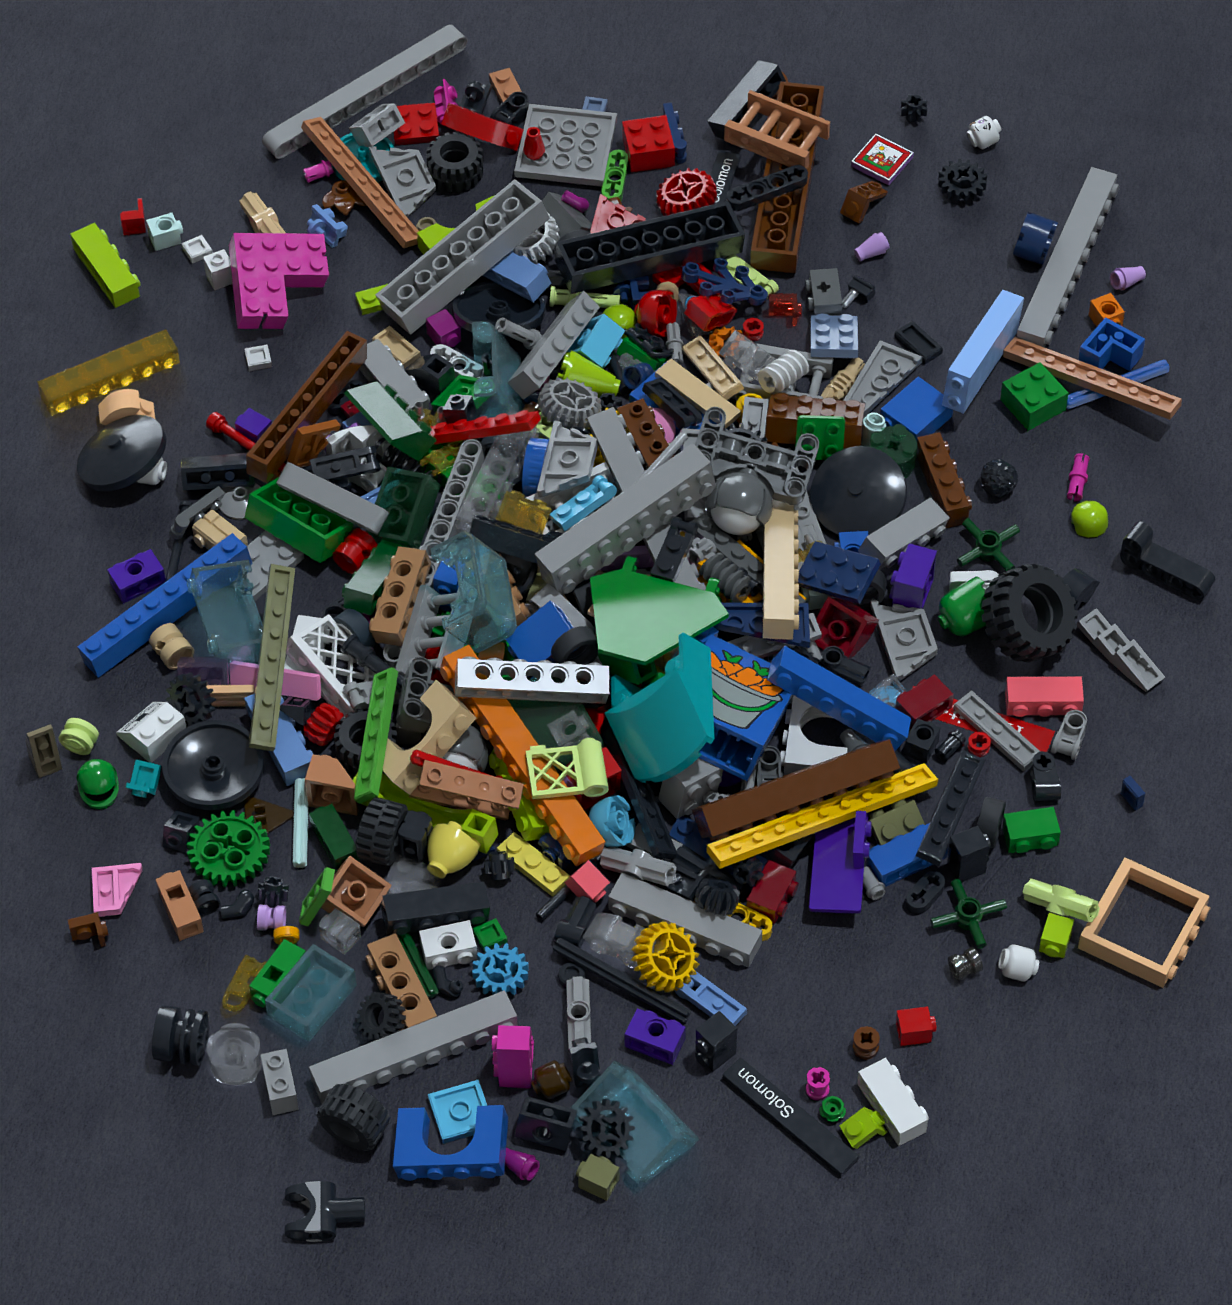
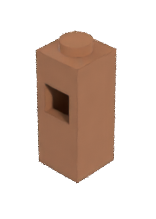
[156,870,204,941]

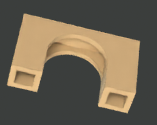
[383,680,476,795]

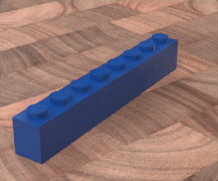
[77,533,253,678]

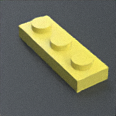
[497,832,570,897]

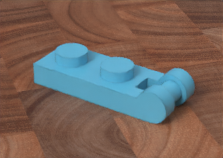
[549,475,617,531]

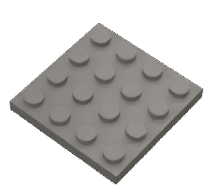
[514,104,617,186]

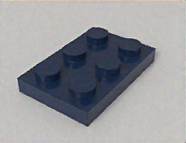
[798,541,881,604]

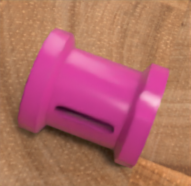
[806,1067,830,1101]

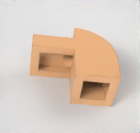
[98,389,155,425]

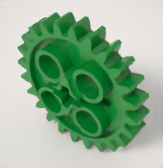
[187,810,270,887]

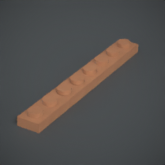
[301,117,419,248]
[1003,337,1182,420]

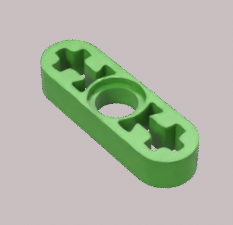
[602,150,628,201]

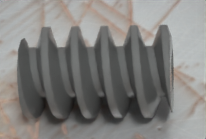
[699,552,751,603]

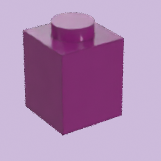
[426,309,461,347]

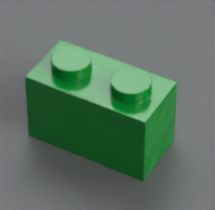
[1002,807,1061,853]

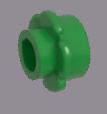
[820,1096,846,1122]

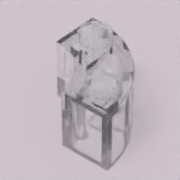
[583,913,656,968]

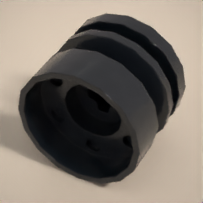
[152,1005,209,1066]

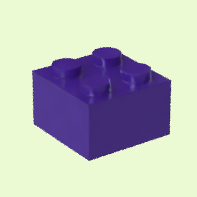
[889,543,937,609]

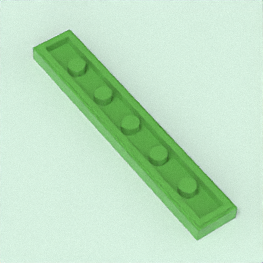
[354,667,398,804]

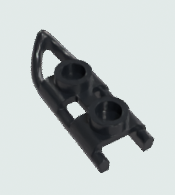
[623,323,674,359]

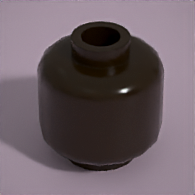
[531,1060,573,1100]

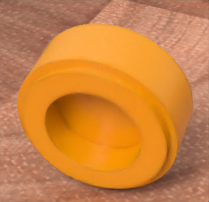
[273,926,300,945]

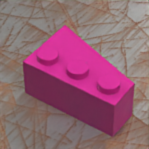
[492,1025,534,1088]

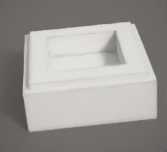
[181,235,212,264]
[245,345,272,371]

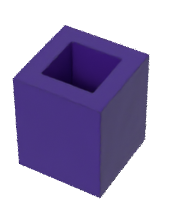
[235,408,272,443]

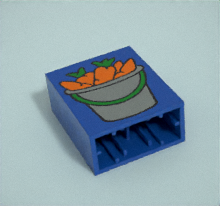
[699,634,793,782]

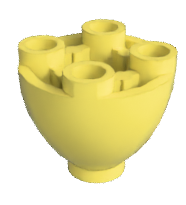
[427,821,480,878]

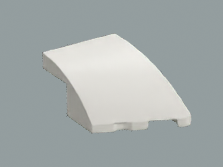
[326,425,395,456]

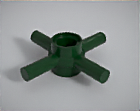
[957,518,1020,571]
[930,879,1007,949]

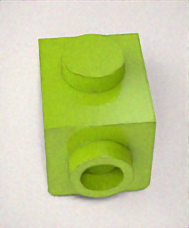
[839,1107,887,1149]

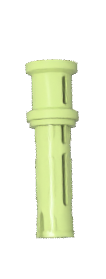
[550,286,620,308]

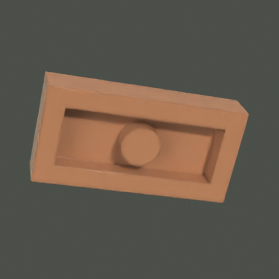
[489,68,522,104]

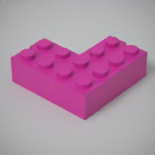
[229,233,329,329]

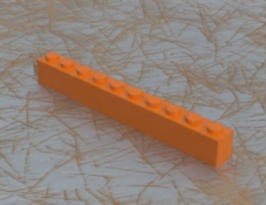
[440,645,606,866]

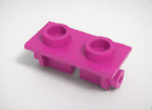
[434,79,458,125]

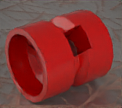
[332,528,377,574]

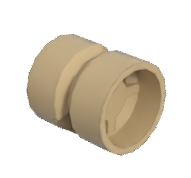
[149,623,194,670]

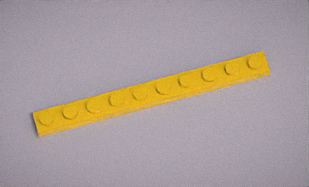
[707,763,938,869]

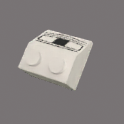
[116,702,186,763]

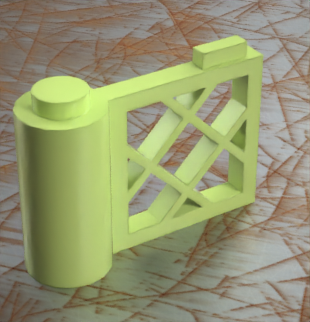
[525,738,609,799]

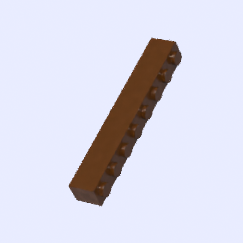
[246,331,367,483]

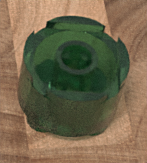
[869,424,917,478]

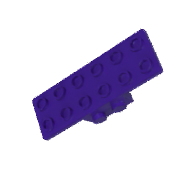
[809,787,872,913]

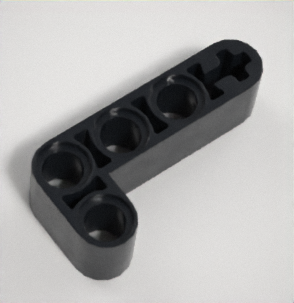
[468,515,564,564]
[1120,522,1215,600]

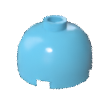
[589,795,635,847]

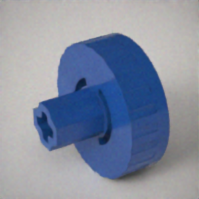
[522,438,550,498]

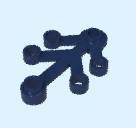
[681,258,768,306]

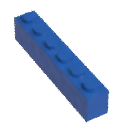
[767,646,911,752]

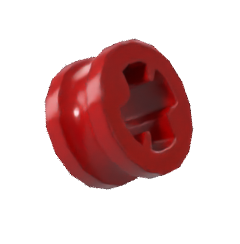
[743,318,764,341]
[967,732,991,757]

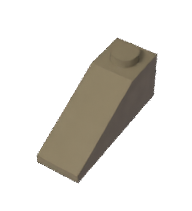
[25,724,62,778]

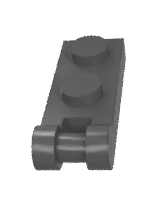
[169,486,225,539]

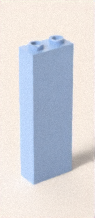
[942,290,1024,414]

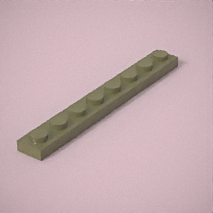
[249,564,295,752]

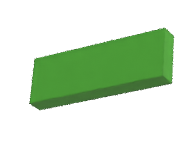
[299,867,335,926]

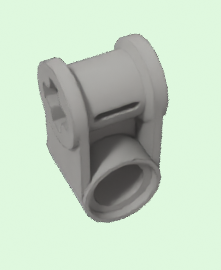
[1051,710,1087,760]

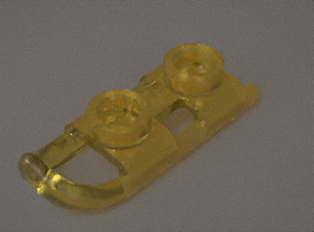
[420,438,476,476]
[222,955,267,1012]

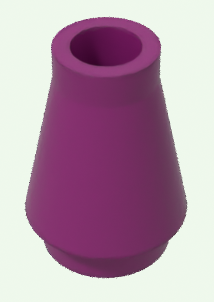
[505,1147,540,1180]

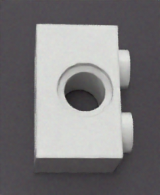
[419,920,477,970]

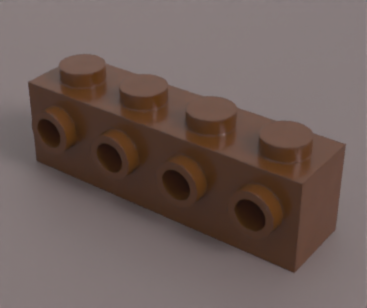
[617,398,675,470]
[916,432,972,528]

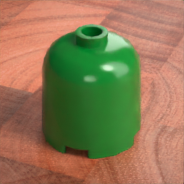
[937,576,986,636]

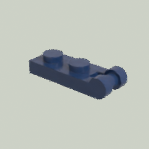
[663,102,687,164]

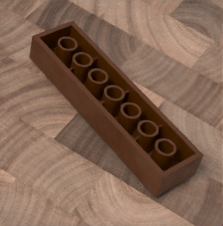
[691,739,900,841]

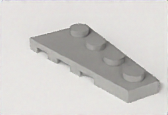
[843,340,922,417]

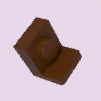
[68,912,109,947]

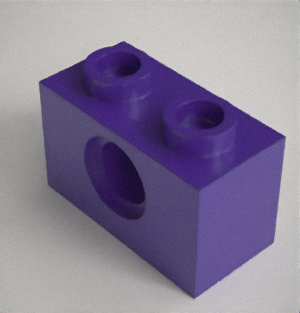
[107,549,166,604]
[624,1008,686,1065]

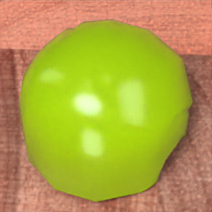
[602,304,637,339]
[1071,501,1108,538]

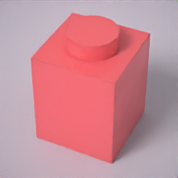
[564,860,610,903]

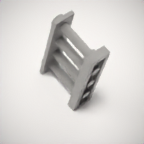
[730,341,833,405]
[395,580,479,677]

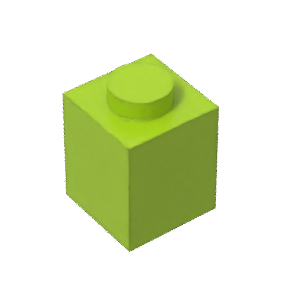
[1039,913,1074,958]

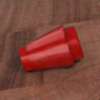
[523,127,545,160]

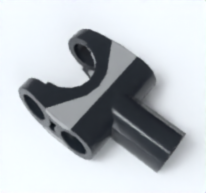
[285,1181,366,1242]

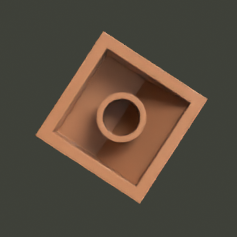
[305,754,359,816]
[321,856,392,927]

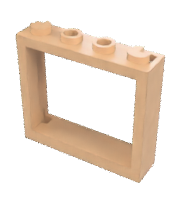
[1078,858,1211,988]

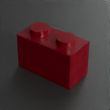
[895,674,954,730]
[747,860,799,924]

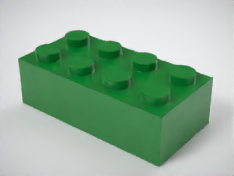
[244,477,354,563]

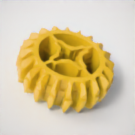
[631,922,700,993]

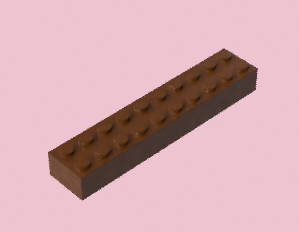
[750,81,824,273]

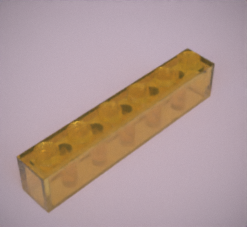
[37,329,180,416]

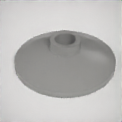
[219,483,261,520]

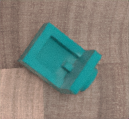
[125,760,162,798]

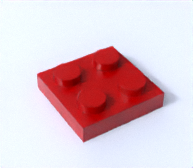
[393,103,439,146]

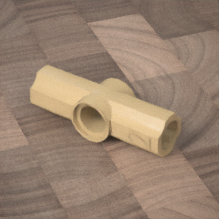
[239,191,286,233]

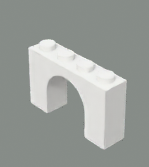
[781,695,847,776]

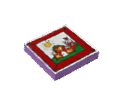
[851,134,914,185]

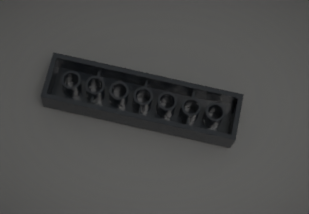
[555,201,745,294]

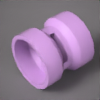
[257,905,286,931]

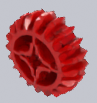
[656,168,717,216]

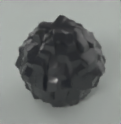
[981,458,1018,497]

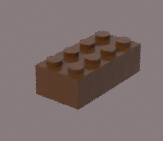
[765,393,865,449]

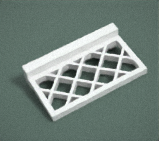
[286,615,375,718]

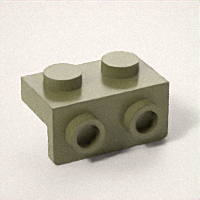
[868,799,925,846]

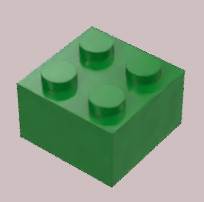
[1000,362,1069,431]

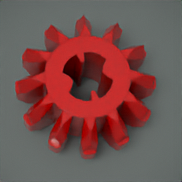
[304,703,344,746]

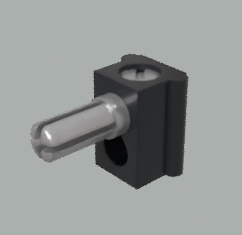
[842,275,876,308]

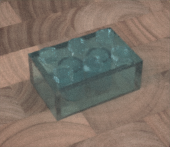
[265,944,357,1042]

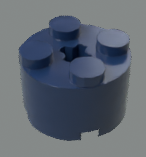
[1013,212,1058,265]

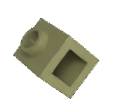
[576,1154,620,1201]

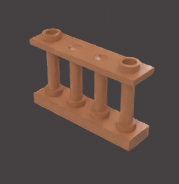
[724,90,830,169]
[409,760,524,820]

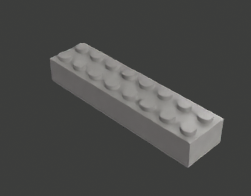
[375,179,550,335]
[535,443,716,596]

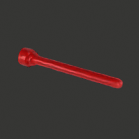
[206,412,286,472]

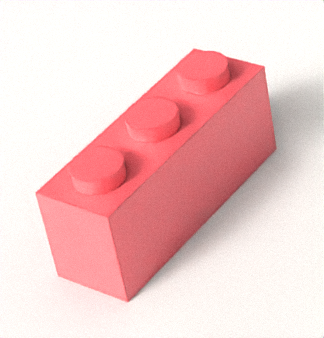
[1005,676,1084,717]

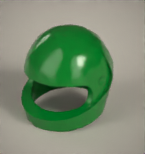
[76,759,119,809]

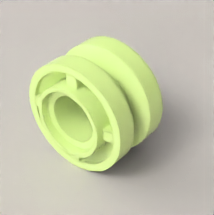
[59,718,99,755]

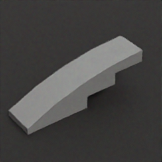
[1077,608,1165,692]

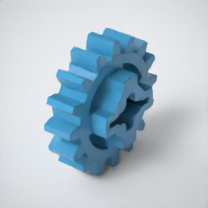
[472,943,529,995]

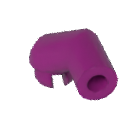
[561,190,589,213]

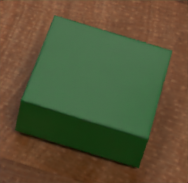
[473,918,508,953]

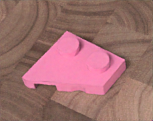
[92,863,142,917]

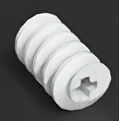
[758,350,809,393]

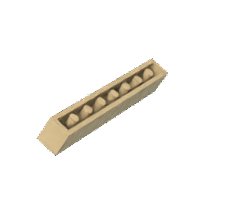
[763,499,799,640]

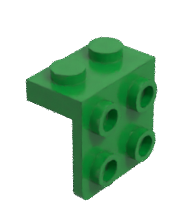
[794,415,845,460]

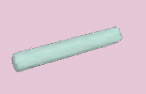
[293,778,308,868]

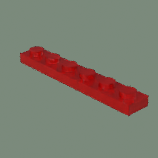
[430,410,541,444]

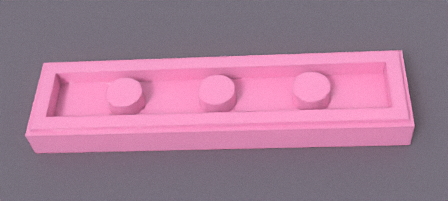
[229,661,321,701]

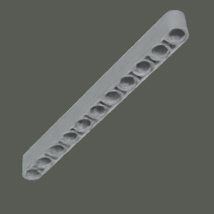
[262,25,468,159]
[383,439,485,669]

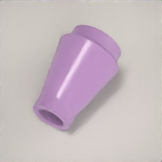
[854,232,890,261]
[1110,266,1146,290]

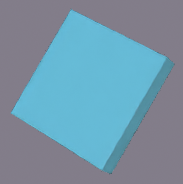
[428,1080,487,1144]

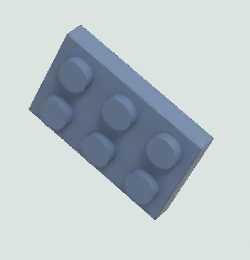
[811,313,858,358]

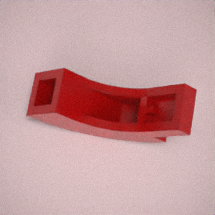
[441,103,524,151]

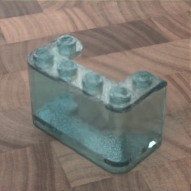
[430,531,517,653]

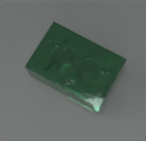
[366,467,441,549]

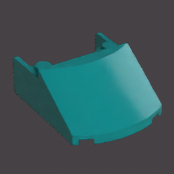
[605,632,714,783]

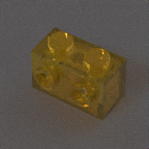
[495,490,552,534]

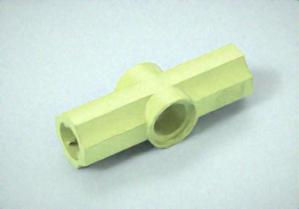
[1023,879,1100,922]

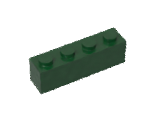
[342,539,409,615]

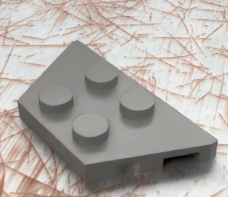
[369,146,436,218]
[537,421,598,497]
[870,600,938,682]

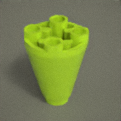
[556,350,621,398]

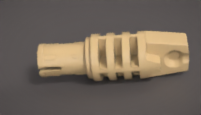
[821,358,865,401]

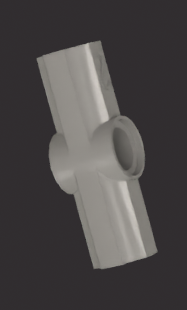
[600,847,677,886]
[566,977,591,1054]

